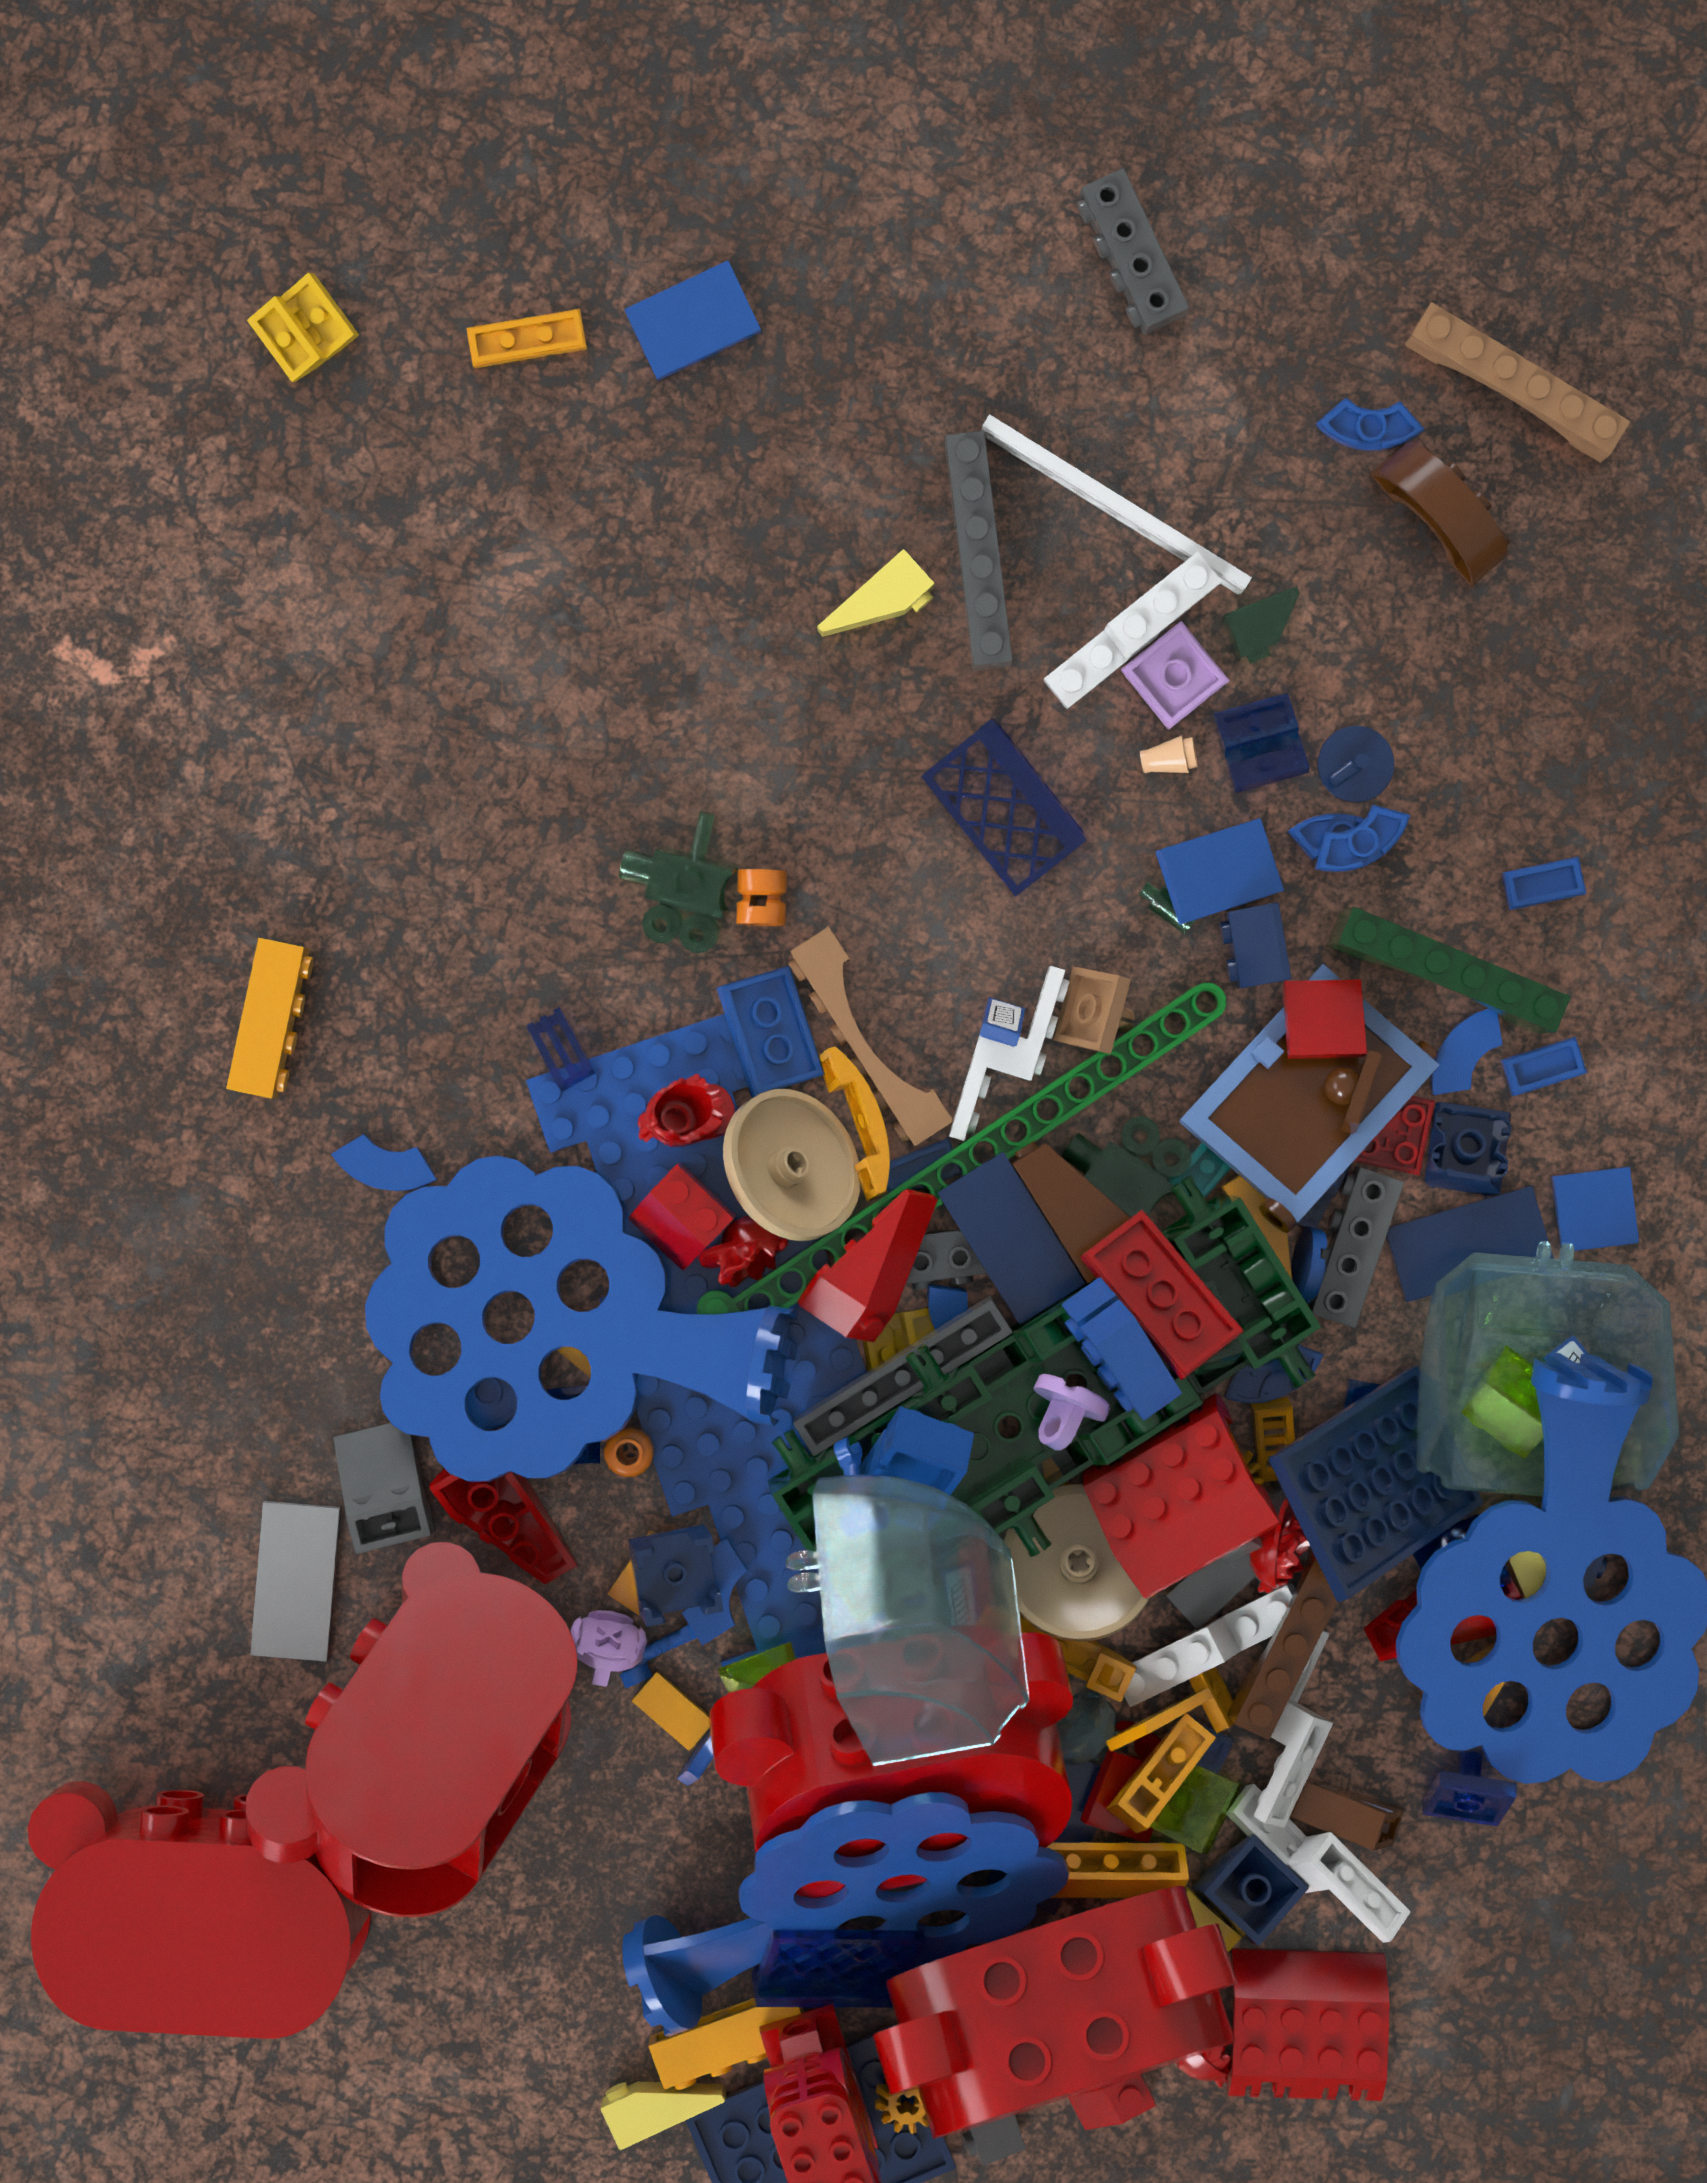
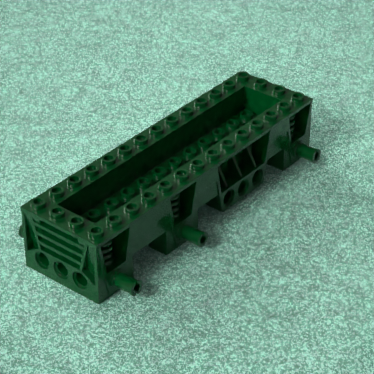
[767,1176,1321,1639]

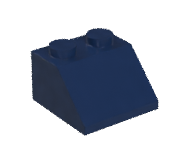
[1219,902,1292,989]
[1192,1834,1309,1946]

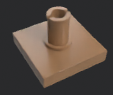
[1053,966,1135,1054]

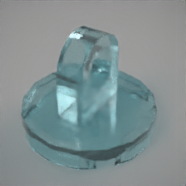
[1057,1691,1120,1765]

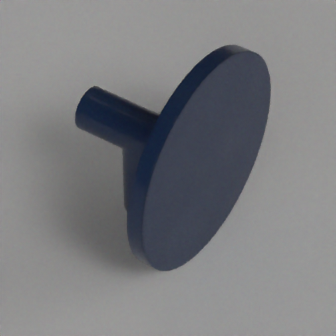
[1317,726,1394,803]

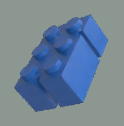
[1061,1277,1182,1421]
[859,1406,974,1532]

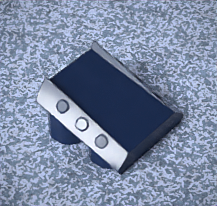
[1424,1102,1511,1197]

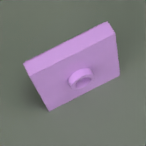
[1120,621,1230,730]

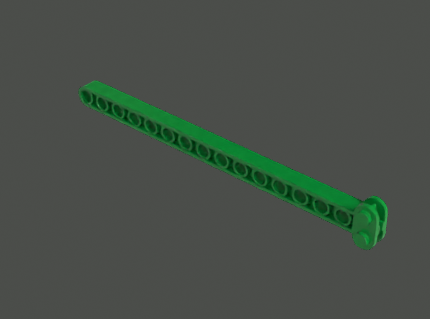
[697,983,1226,1315]

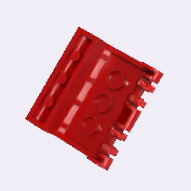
[1083,1393,1282,1599]
[1227,1948,1390,2101]

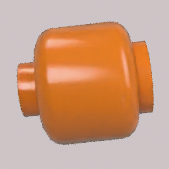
[604,1425,655,1478]

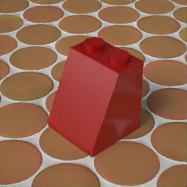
[628,1162,737,1271]

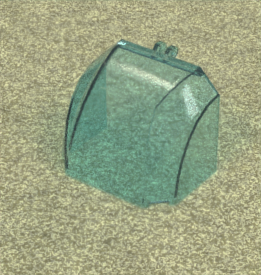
[1417,1241,1679,1498]
[786,1474,1030,1766]

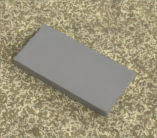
[250,1501,341,1662]

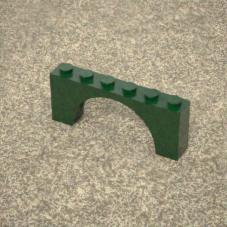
[1326,906,1571,1034]

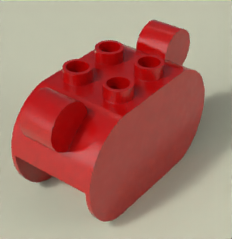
[246,1542,577,1918]
[709,1626,1073,1898]
[27,1781,372,2039]
[872,1886,1238,2139]

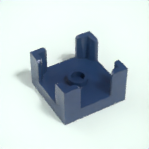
[628,1524,723,1627]

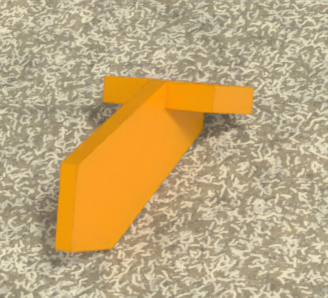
[1106,1667,1234,1752]

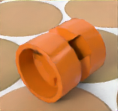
[736,869,787,926]

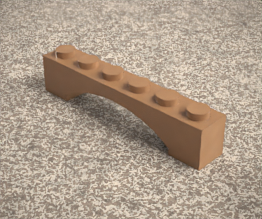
[1404,302,1631,463]
[788,926,954,1146]

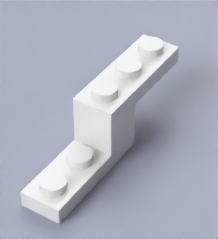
[1043,551,1222,710]
[948,966,1069,1141]
[1124,1582,1295,1707]
[1253,1630,1333,1828]
[1226,1784,1411,1943]

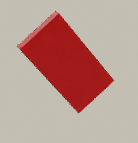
[1080,1209,1244,1381]

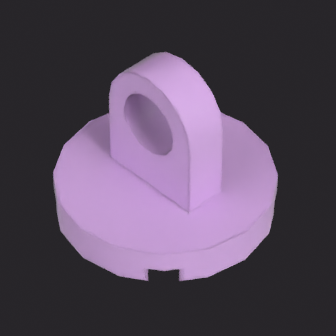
[1033,1374,1110,1451]
[570,1610,647,1687]

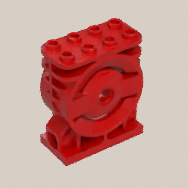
[759,2004,882,2183]

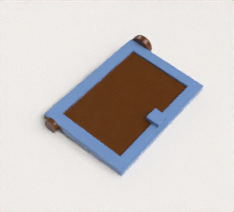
[1179,964,1439,1233]

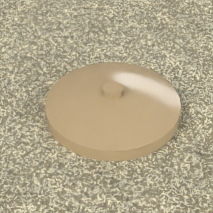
[723,1089,861,1241]
[1001,1484,1150,1642]

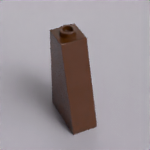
[1011,1141,1130,1283]

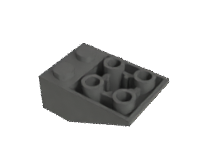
[333,1423,436,1554]

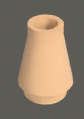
[1140,735,1198,773]

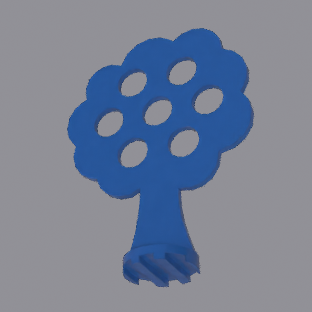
[365,1156,798,1482]
[1396,1353,1707,1784]
[622,1792,1069,2036]

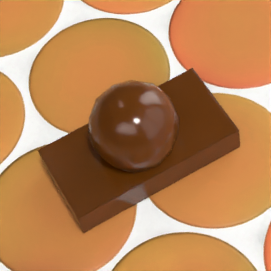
[1324,1050,1383,1135]

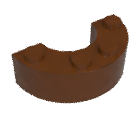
[1369,440,1510,587]

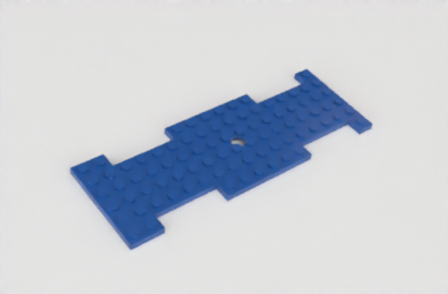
[526,1014,951,1692]

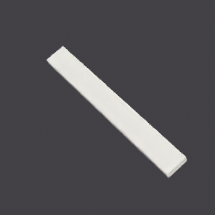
[981,414,1252,594]

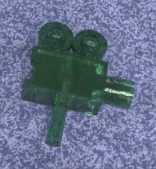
[619,811,739,953]
[1061,1116,1191,1218]

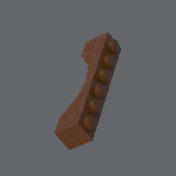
[1227,1548,1337,1741]

